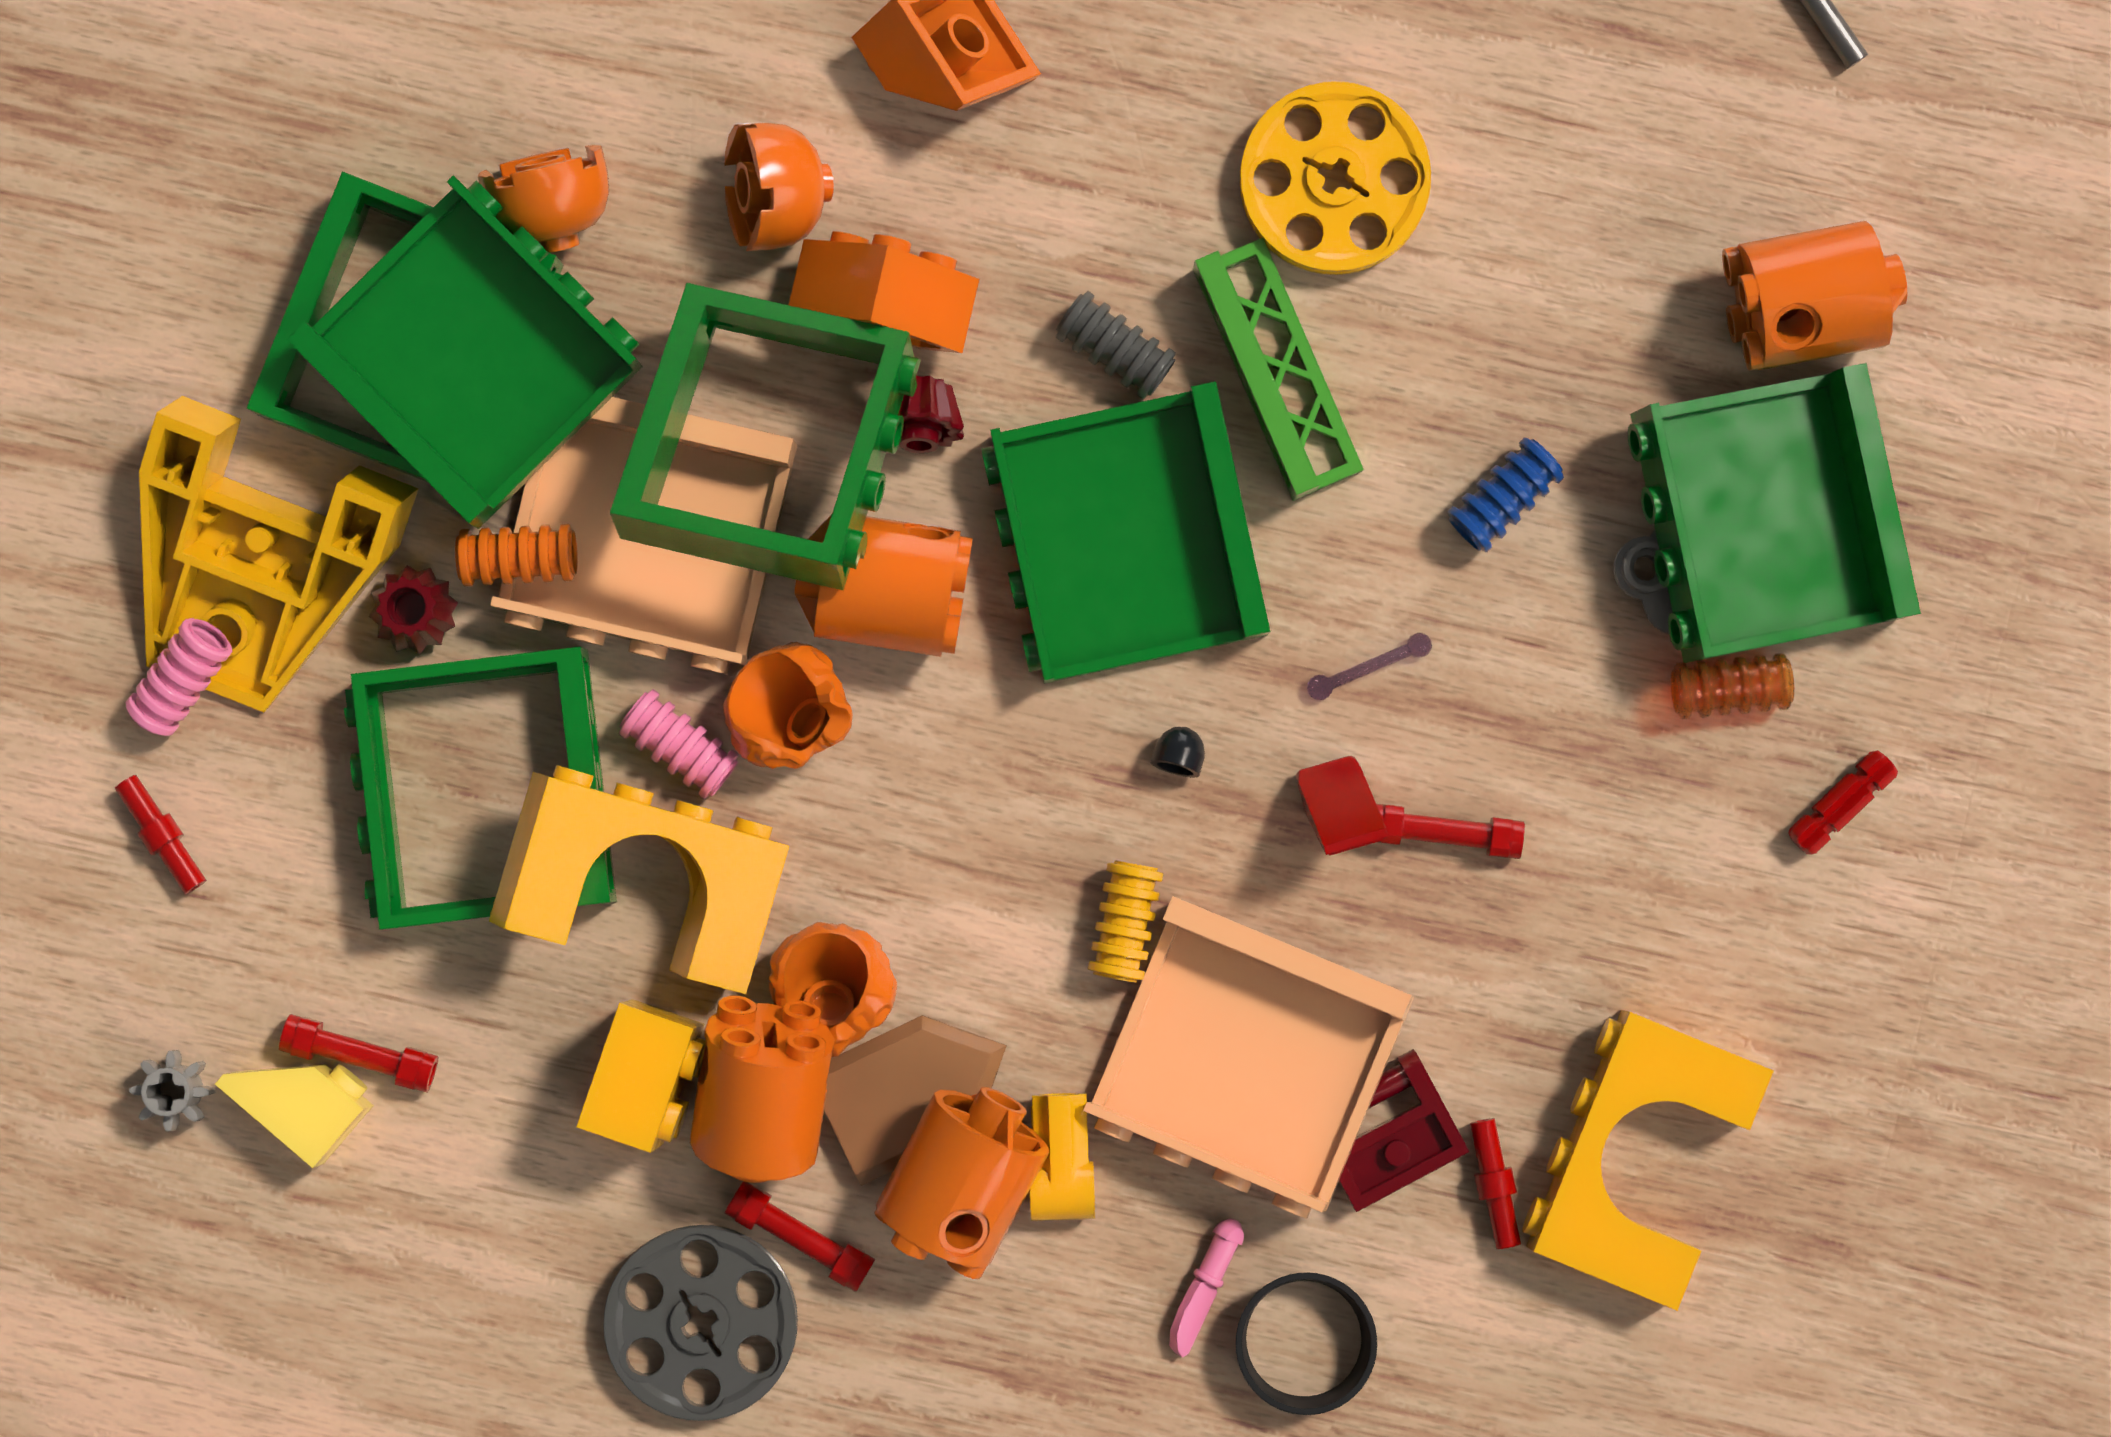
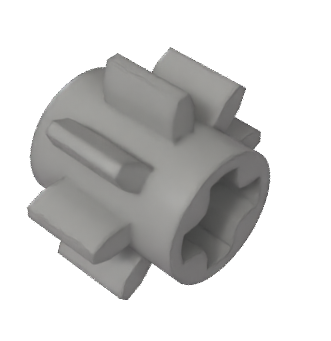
[129,1050,216,1131]

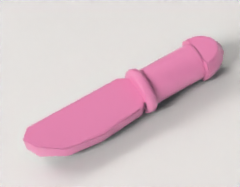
[1169,1218,1244,1358]

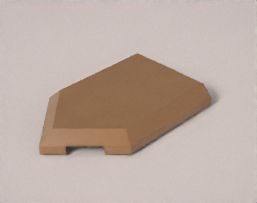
[824,1015,1007,1186]

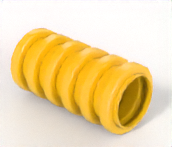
[1088,860,1163,983]

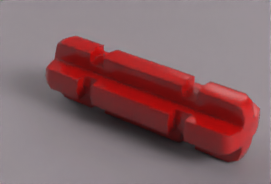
[1788,750,1898,855]

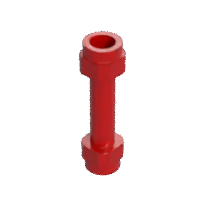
[1377,804,1525,859]
[279,1014,439,1093]
[724,1181,876,1292]

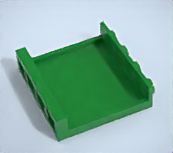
[286,175,643,529]
[1628,363,1921,663]
[981,381,1271,684]

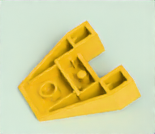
[139,396,419,713]

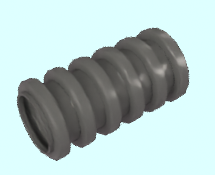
[1056,291,1176,399]

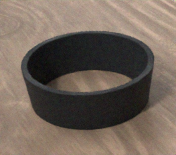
[1236,1272,1377,1415]

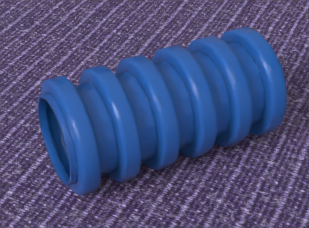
[1447,437,1564,552]

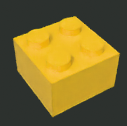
[576,999,706,1153]

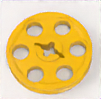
[1239,81,1431,275]

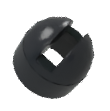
[1150,727,1205,778]

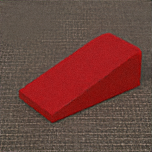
[1296,756,1389,856]

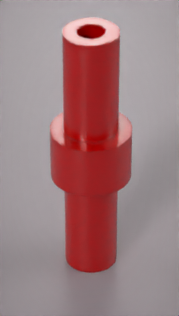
[114,775,207,895]
[1470,1118,1521,1249]

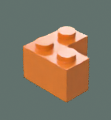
[788,231,979,353]

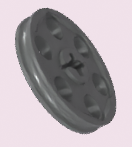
[603,1225,798,1421]

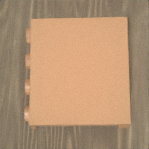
[490,397,797,675]
[1083,896,1414,1219]

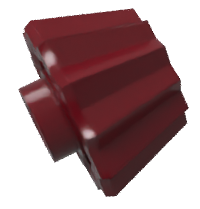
[898,375,964,453]
[369,565,458,655]

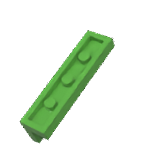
[1193,238,1364,501]

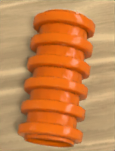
[455,524,578,586]

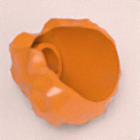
[722,642,853,769]
[768,922,897,1057]

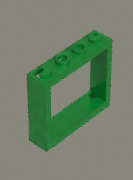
[246,171,564,482]
[610,283,921,590]
[344,646,617,930]

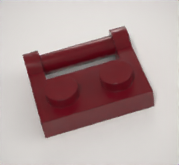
[1339,1049,1469,1212]

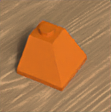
[851,0,1041,111]

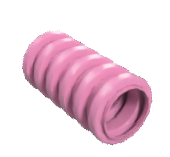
[126,618,232,736]
[619,689,739,799]

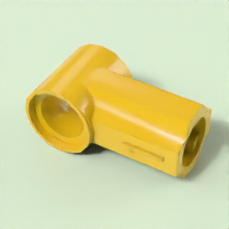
[1030,1093,1095,1221]

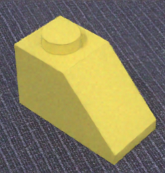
[215,1064,374,1168]

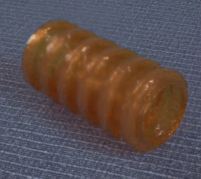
[1671,653,1795,720]

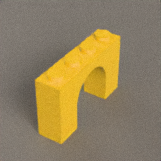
[489,765,789,994]
[1522,1010,1774,1311]

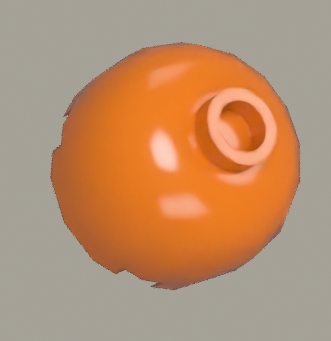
[724,123,834,251]
[478,145,610,253]

